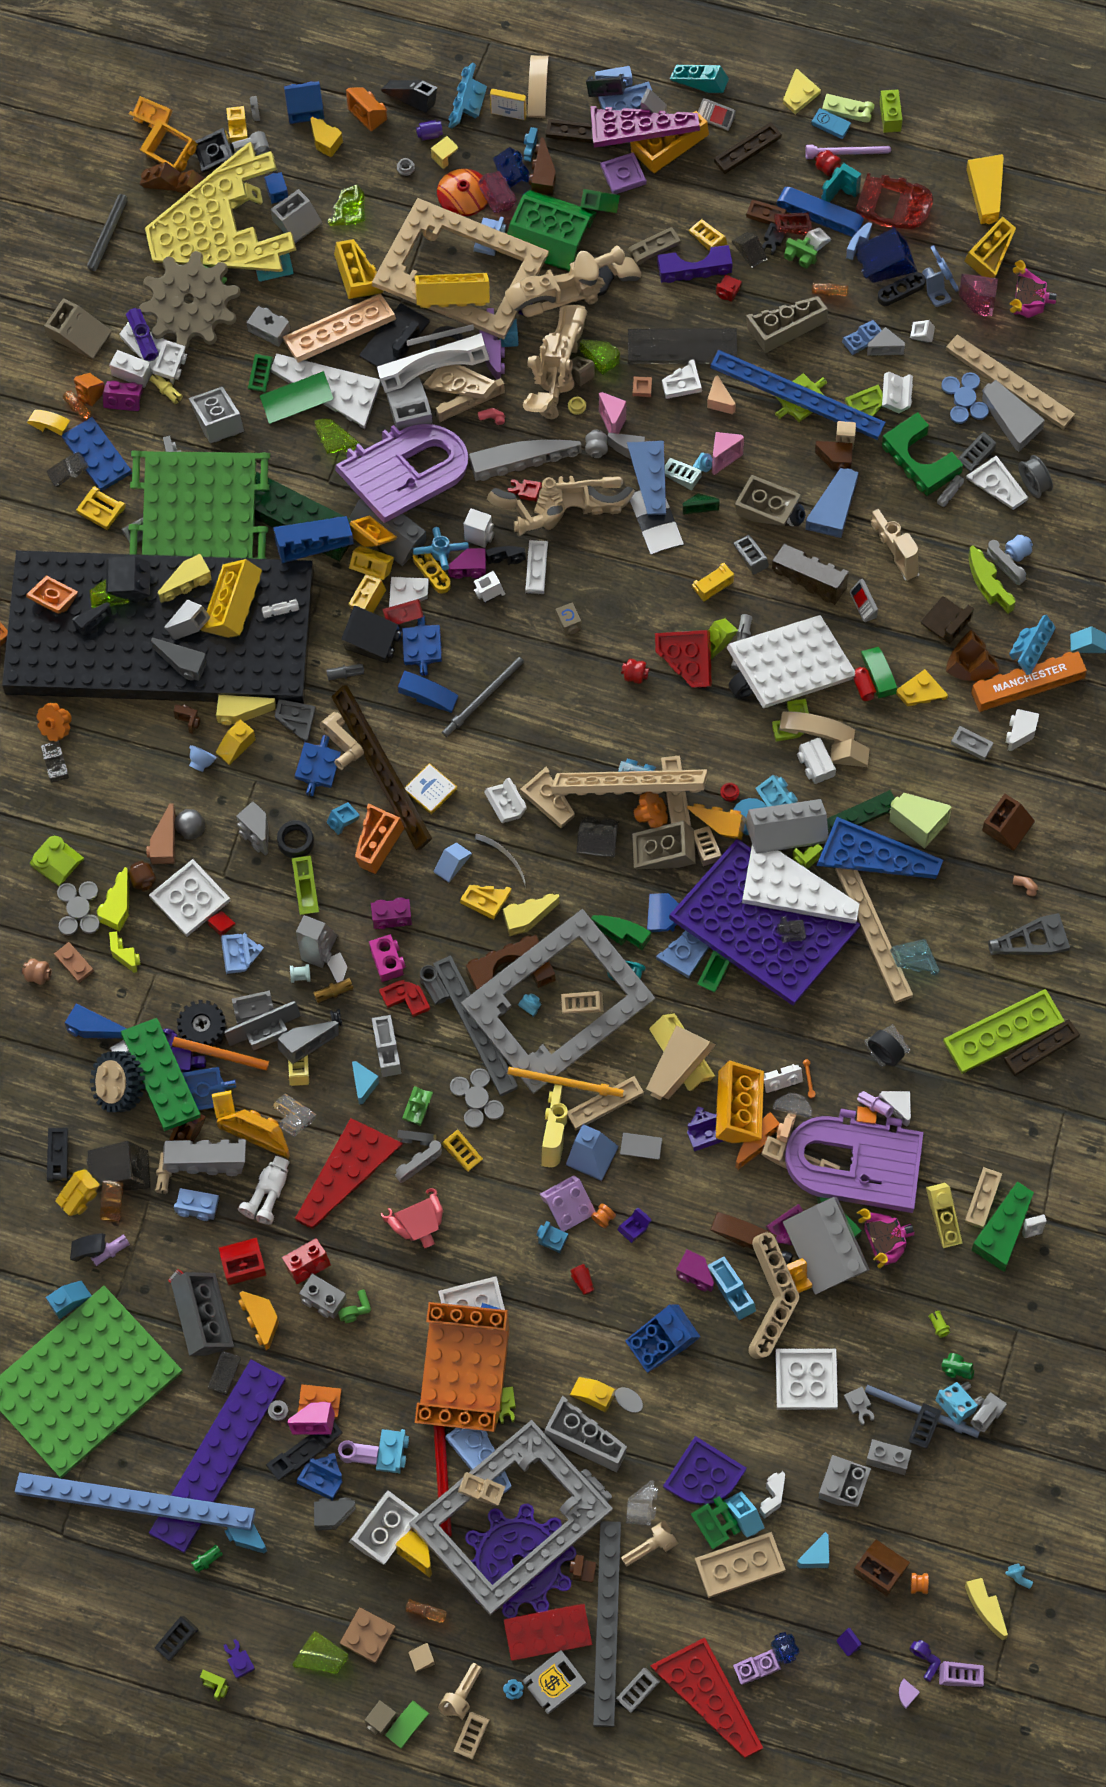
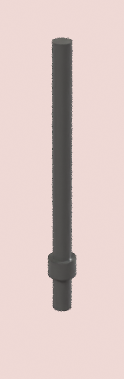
[442,657,524,737]

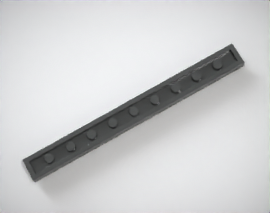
[593,1521,621,1727]

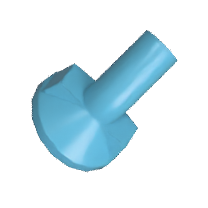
[1005,1564,1033,1589]

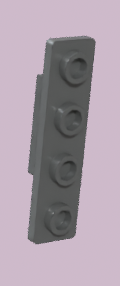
[224,1001,301,1051]

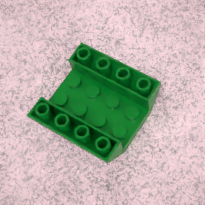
[507,190,596,272]

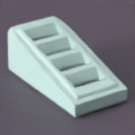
[665,458,702,490]

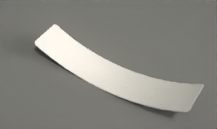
[475,834,526,888]

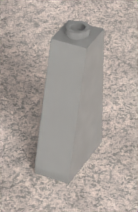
[982,380,1045,452]

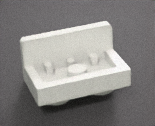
[484,778,527,823]

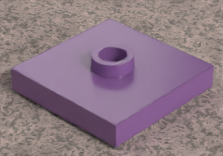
[600,152,646,194]

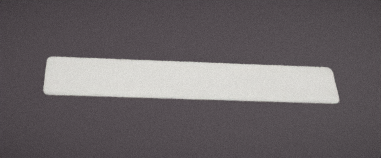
[407,324,474,346]

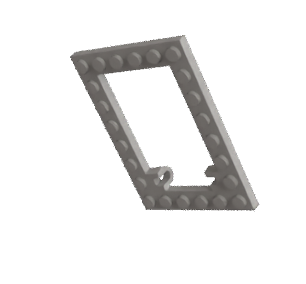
[461,909,655,1094]
[409,1420,613,1616]

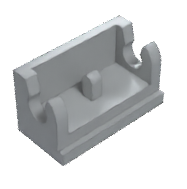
[232,990,274,1024]
[620,1133,662,1160]

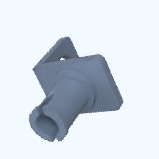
[922,267,952,307]

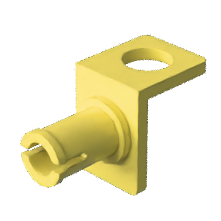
[231,183,263,209]

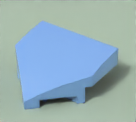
[221,933,264,974]

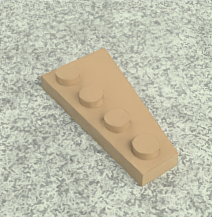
[423,364,498,399]

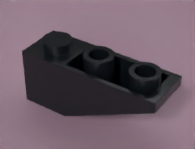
[381,80,437,113]

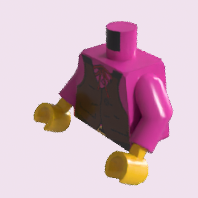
[1010,260,1057,318]
[857,1208,914,1268]

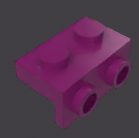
[103,381,143,411]

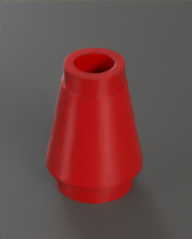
[570,1264,594,1295]

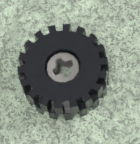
[177,1000,227,1048]

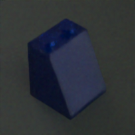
[856,228,917,283]

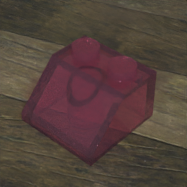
[959,274,998,316]

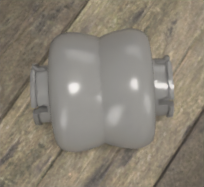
[585,430,608,458]

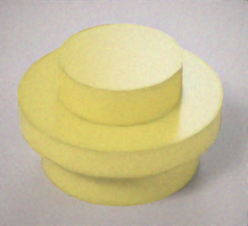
[568,397,586,415]

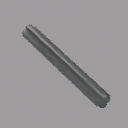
[87,194,128,271]

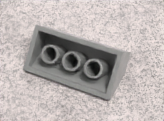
[745,799,828,854]

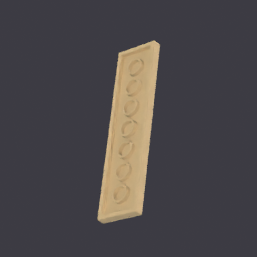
[551,770,708,796]

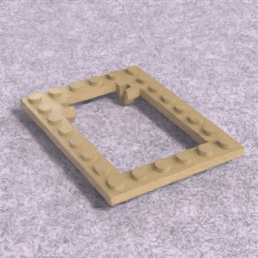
[372,198,549,339]

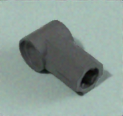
[420,965,450,1005]

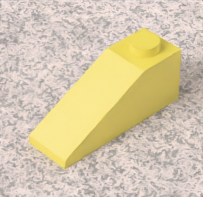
[216,695,276,725]

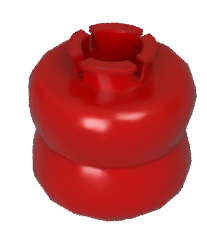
[815,150,841,176]
[621,659,649,684]

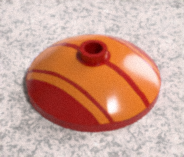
[437,169,490,217]

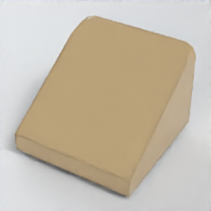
[409,1643,435,1672]

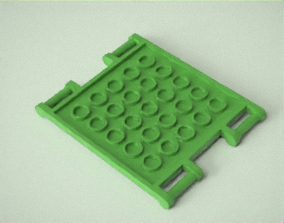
[129,451,270,559]

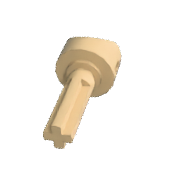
[621,1520,679,1566]
[438,1663,482,1720]

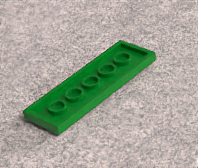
[121,1018,201,1131]

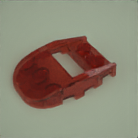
[856,173,933,229]

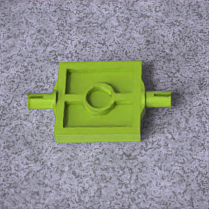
[775,373,827,422]

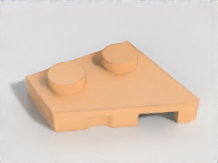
[776,1113,796,1146]

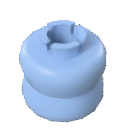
[1005,535,1033,562]

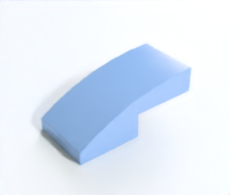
[846,222,872,260]

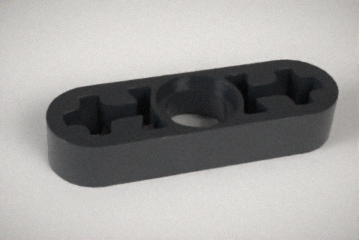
[877,272,926,306]

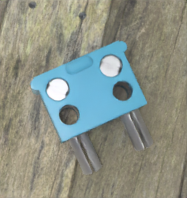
[936,1382,984,1425]

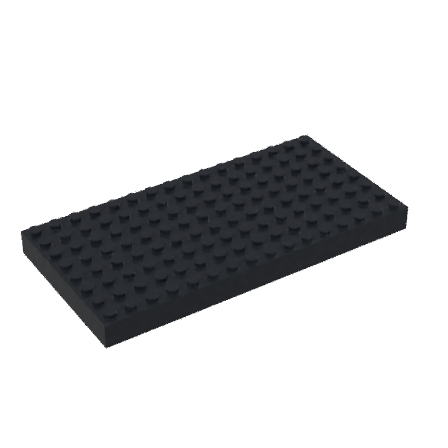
[2,550,314,704]

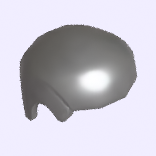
[174,809,205,840]

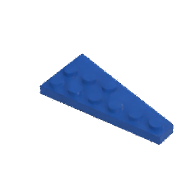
[817,817,943,879]

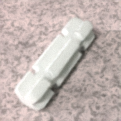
[262,600,299,618]

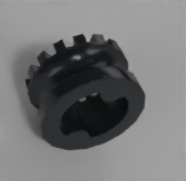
[330,1009,343,1026]

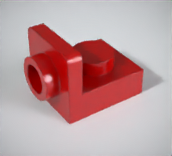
[716,274,742,302]

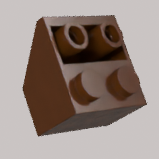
[982,793,1035,851]
[853,1540,910,1596]

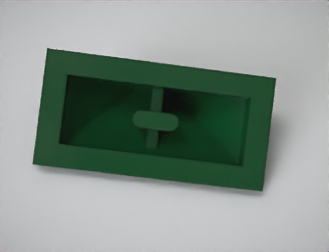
[682,493,720,515]

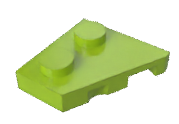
[845,385,883,416]

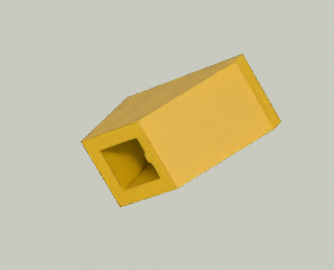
[310,116,343,157]

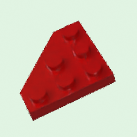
[655,630,712,688]

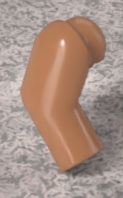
[1013,875,1038,896]

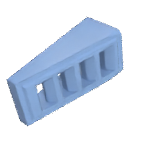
[595,66,632,87]

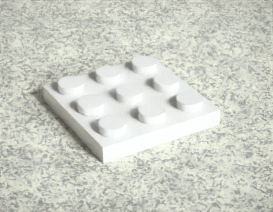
[149,859,231,937]
[776,1349,838,1410]

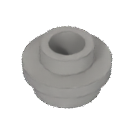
[397,158,415,176]
[268,1400,288,1421]

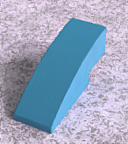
[708,1257,756,1320]

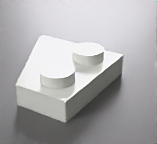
[389,577,429,607]

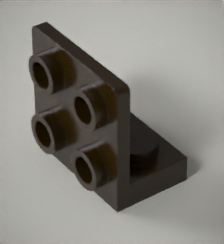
[921,596,974,644]

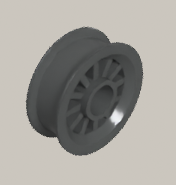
[1018,455,1053,498]

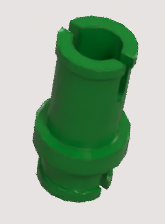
[191,1545,223,1574]

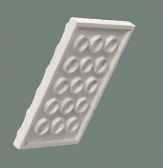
[727,615,855,708]

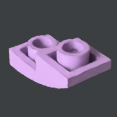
[733,1649,781,1685]

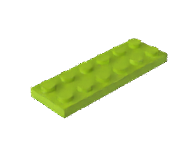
[943,989,1065,1074]

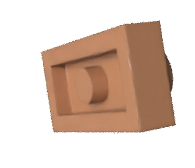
[54,942,94,983]

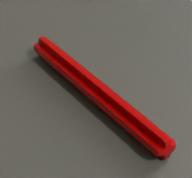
[433,1425,452,1537]

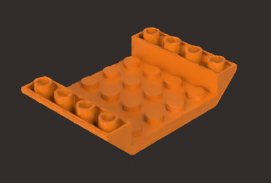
[415,1302,509,1432]

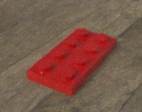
[503,1603,592,1661]

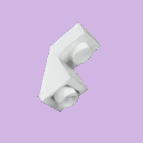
[759,1471,785,1519]

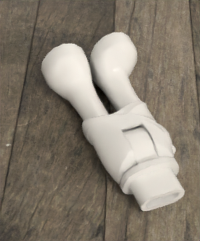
[238,1156,290,1225]

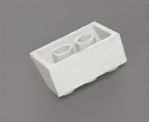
[349,1491,419,1565]

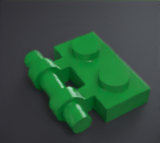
[691,1496,741,1549]

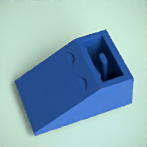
[625,1304,701,1373]

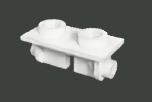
[764,1064,803,1093]

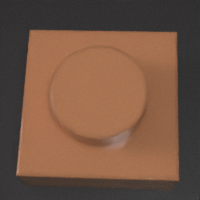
[633,377,652,397]

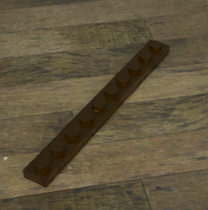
[331,685,432,850]

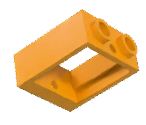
[140,119,198,172]

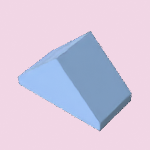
[434,843,472,883]

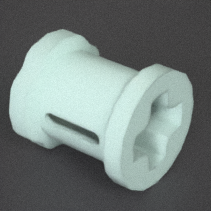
[290,964,311,983]

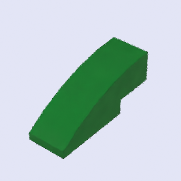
[861,647,897,699]
[591,915,651,950]
[698,951,732,993]

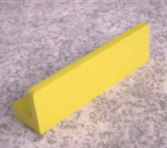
[649,1013,715,1091]

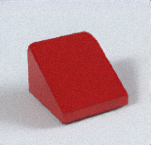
[207,911,235,937]

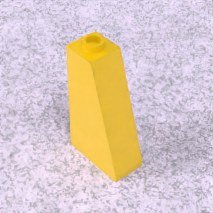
[966,154,1004,224]

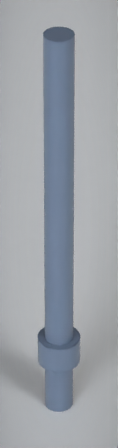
[865,1385,980,1438]

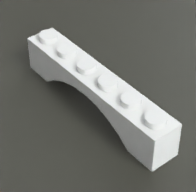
[377,334,489,393]

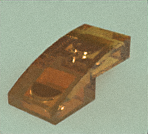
[100,1180,123,1222]

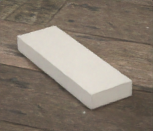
[525,540,548,594]

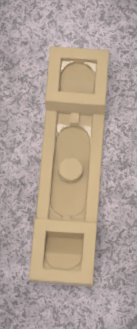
[528,55,548,118]
[779,712,855,744]
[761,1136,840,1170]

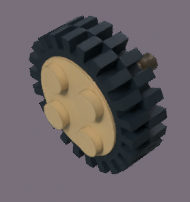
[90,1051,145,1112]

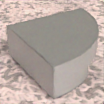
[250,96,260,121]

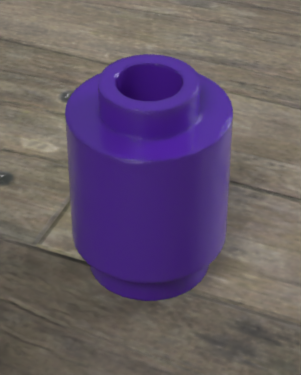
[416,120,443,141]

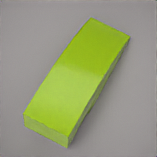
[292,856,319,915]

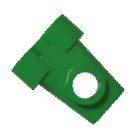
[942,1353,974,1380]

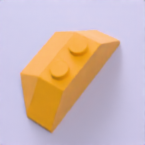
[217,1109,290,1159]

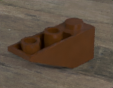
[529,137,556,195]

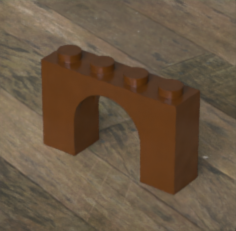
[466,935,556,991]

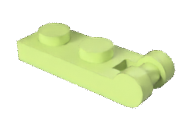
[822,94,874,122]

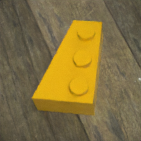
[964,216,1016,284]
[334,239,384,299]

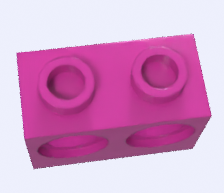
[369,934,406,982]

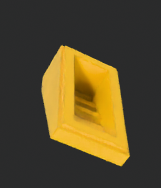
[689,219,728,251]
[441,1129,483,1172]

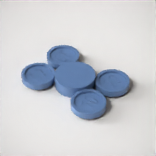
[931,245,959,292]
[941,372,989,424]

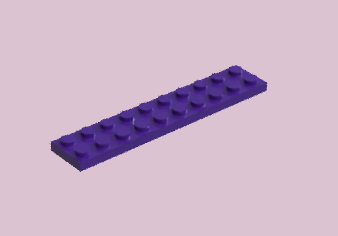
[149,1360,286,1554]

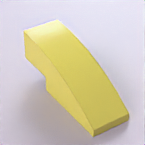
[965,1578,1008,1640]

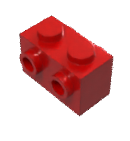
[282,1238,331,1284]

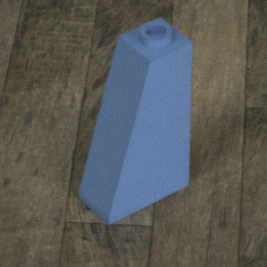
[806,468,858,538]

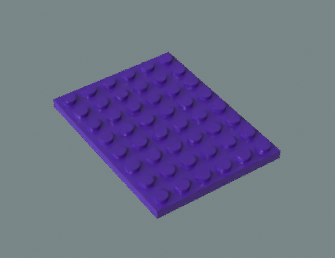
[669,839,861,1006]

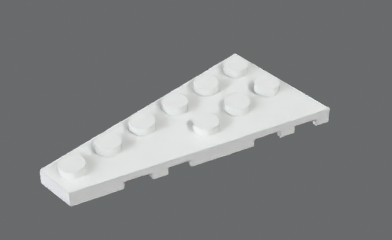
[271,353,381,429]

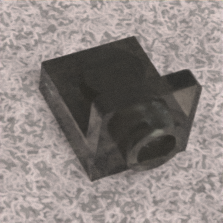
[777,916,806,942]

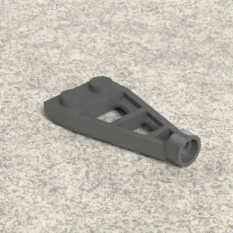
[988,913,1070,955]

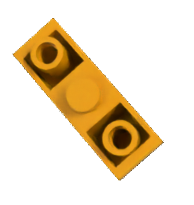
[238,1291,279,1350]

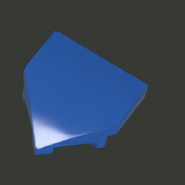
[647,893,679,932]
[297,1453,342,1501]

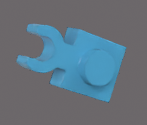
[524,127,538,162]

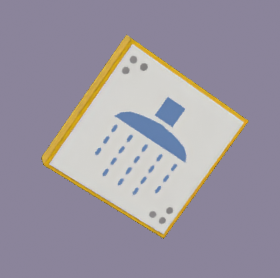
[490,89,527,120]
[405,763,457,815]

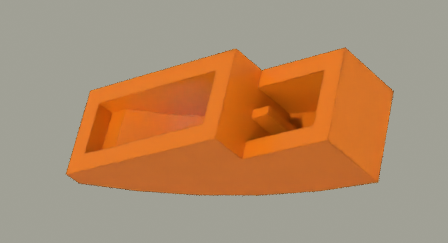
[736,1112,780,1170]

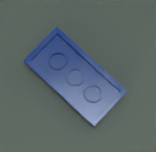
[62,417,132,492]

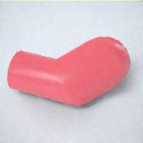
[478,408,505,425]

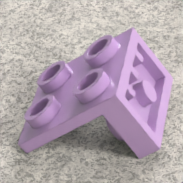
[540,1175,596,1232]

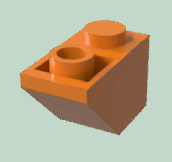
[74,373,105,406]

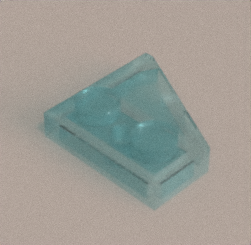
[890,939,940,975]

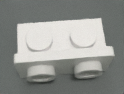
[153,340,187,384]
[882,372,913,413]

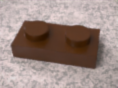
[746,199,786,226]

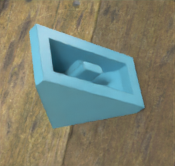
[1070,626,1106,653]
[352,1061,379,1105]
[797,1532,829,1568]

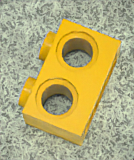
[349,545,394,580]

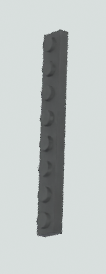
[433,955,518,1097]

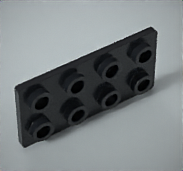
[360,303,430,367]

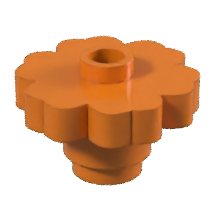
[36,703,72,741]
[634,792,668,828]

